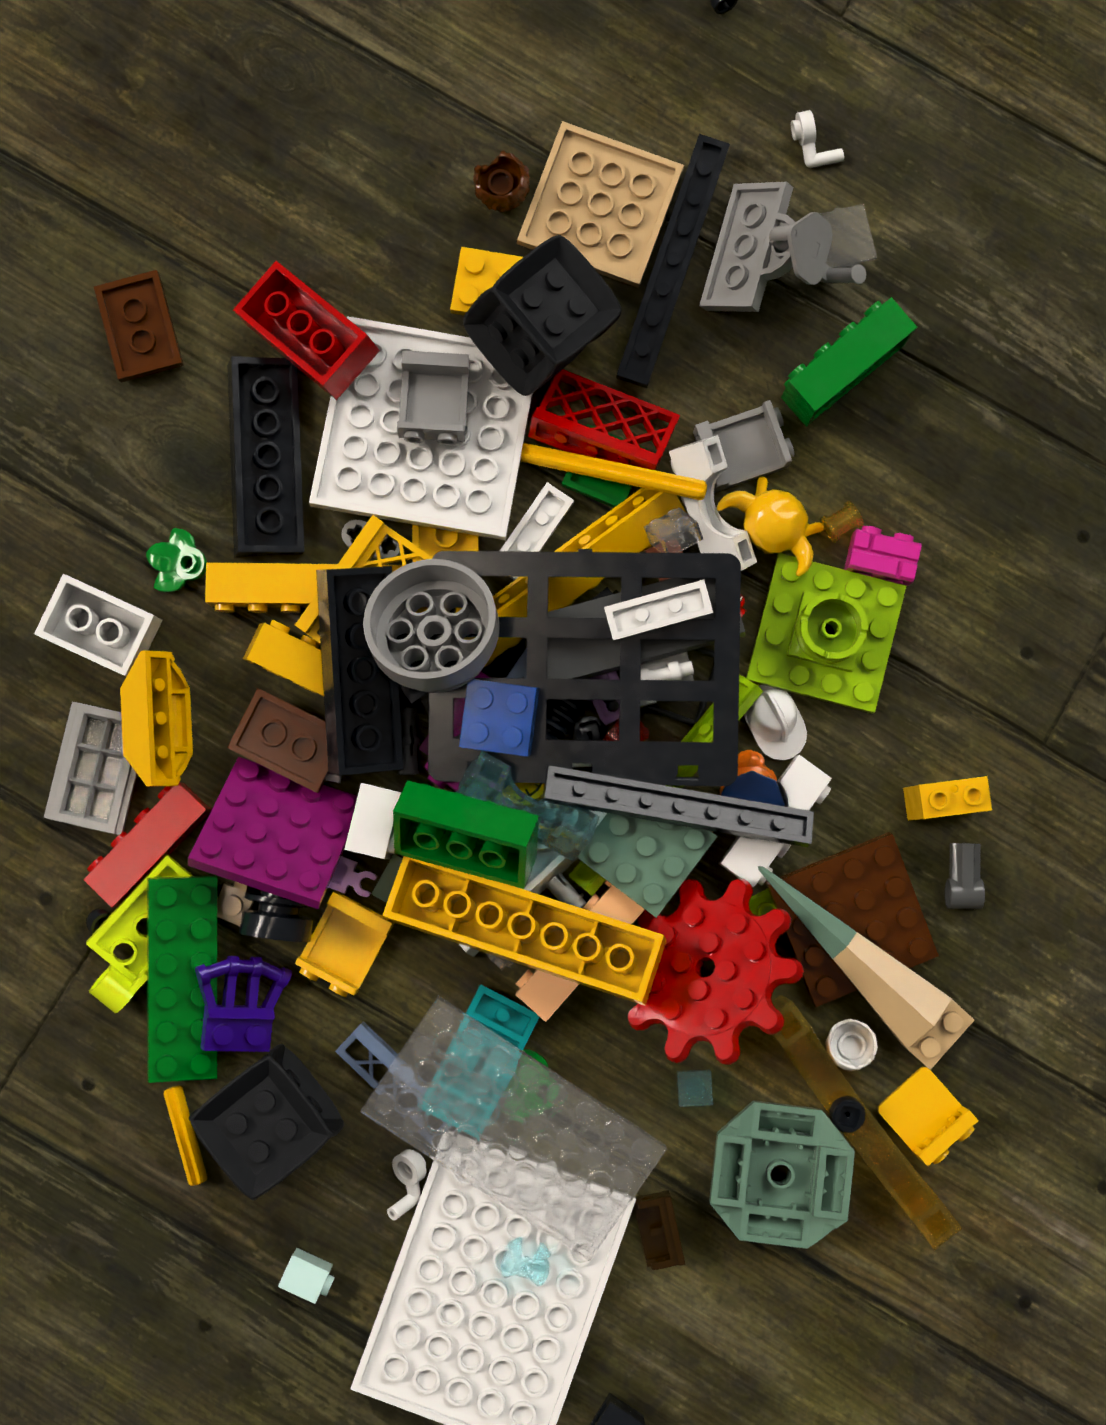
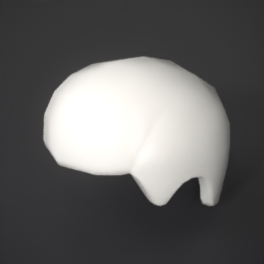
[825,1019,878,1071]

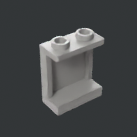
[397,351,470,445]
[693,400,795,493]

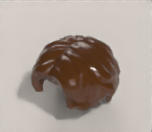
[473,150,530,213]

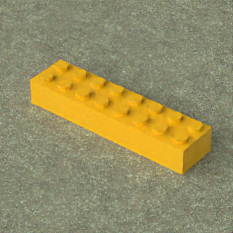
[382,856,667,1006]

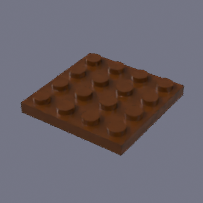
[766,832,939,1007]

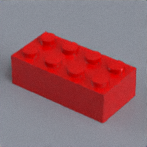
[233,261,380,401]

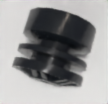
[239,890,313,942]

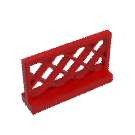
[528,369,680,470]

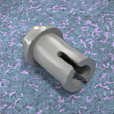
[545,872,587,908]

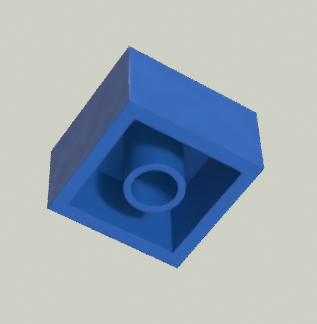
[459,679,540,757]

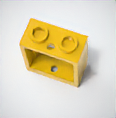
[903,776,992,821]

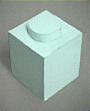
[278,1248,335,1304]

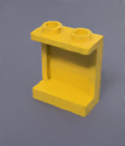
[295,891,395,997]

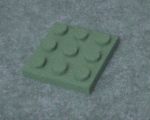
[575,813,717,918]

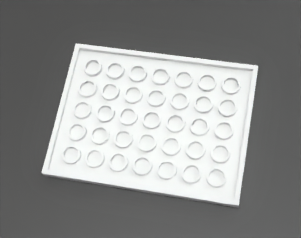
[351,1127,636,1425]

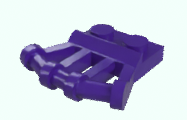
[195,956,292,1052]

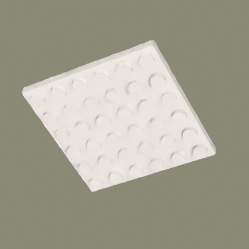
[309,316,533,541]

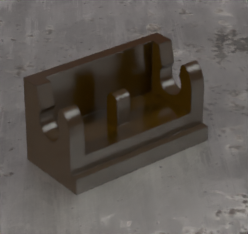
[634,1190,685,1270]

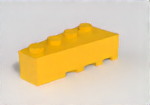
[243,620,324,697]

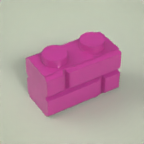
[844,526,922,586]

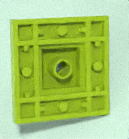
[746,553,906,714]

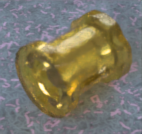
[820,501,864,543]

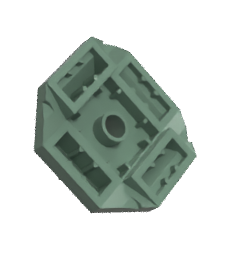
[709,1100,855,1249]

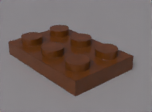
[94,270,184,383]
[227,688,329,793]

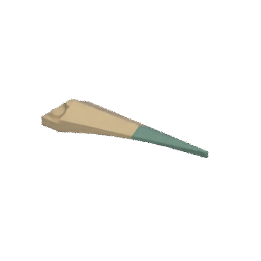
[758,866,974,1070]

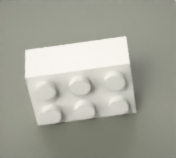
[34,574,162,677]

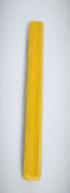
[520,443,707,500]

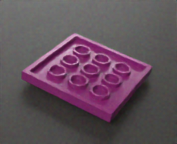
[187,757,358,909]

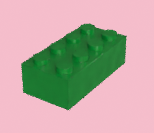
[781,297,917,427]
[393,780,539,889]

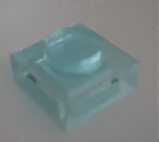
[677,1069,713,1107]

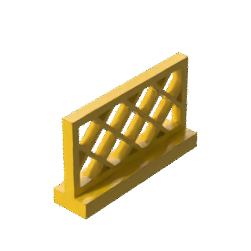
[295,515,433,644]

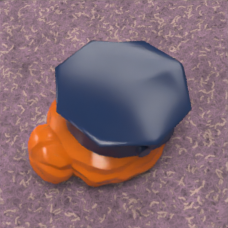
[720,750,785,806]

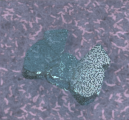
[500,1237,551,1287]

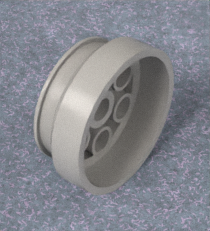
[363,559,499,693]

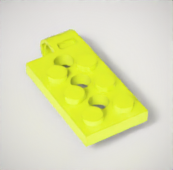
[86,854,218,1014]

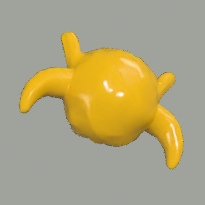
[717,476,824,577]

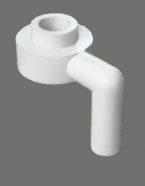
[791,110,844,168]
[387,1149,427,1220]

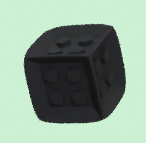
[463,235,622,396]
[189,1044,344,1201]

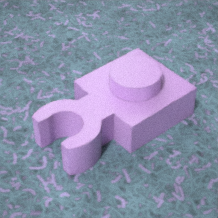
[328,856,377,897]

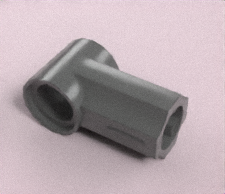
[945,843,985,909]

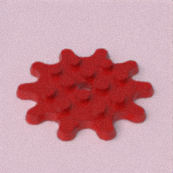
[628,879,804,1065]

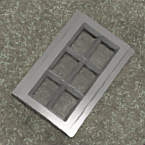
[44,701,137,835]

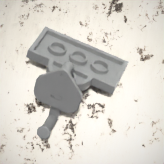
[699,182,866,312]

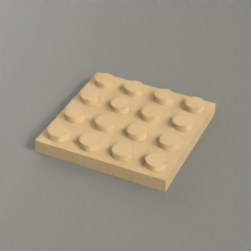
[517,121,684,288]

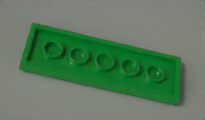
[147,876,217,1083]

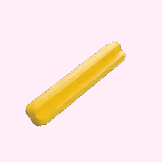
[163,1085,208,1186]

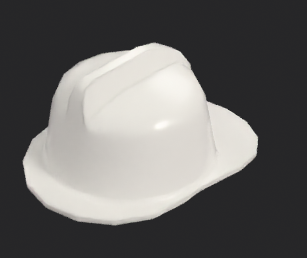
[744,685,807,760]

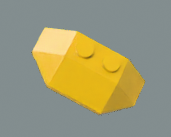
[120,650,193,786]

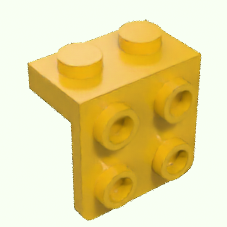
[877,1067,979,1166]

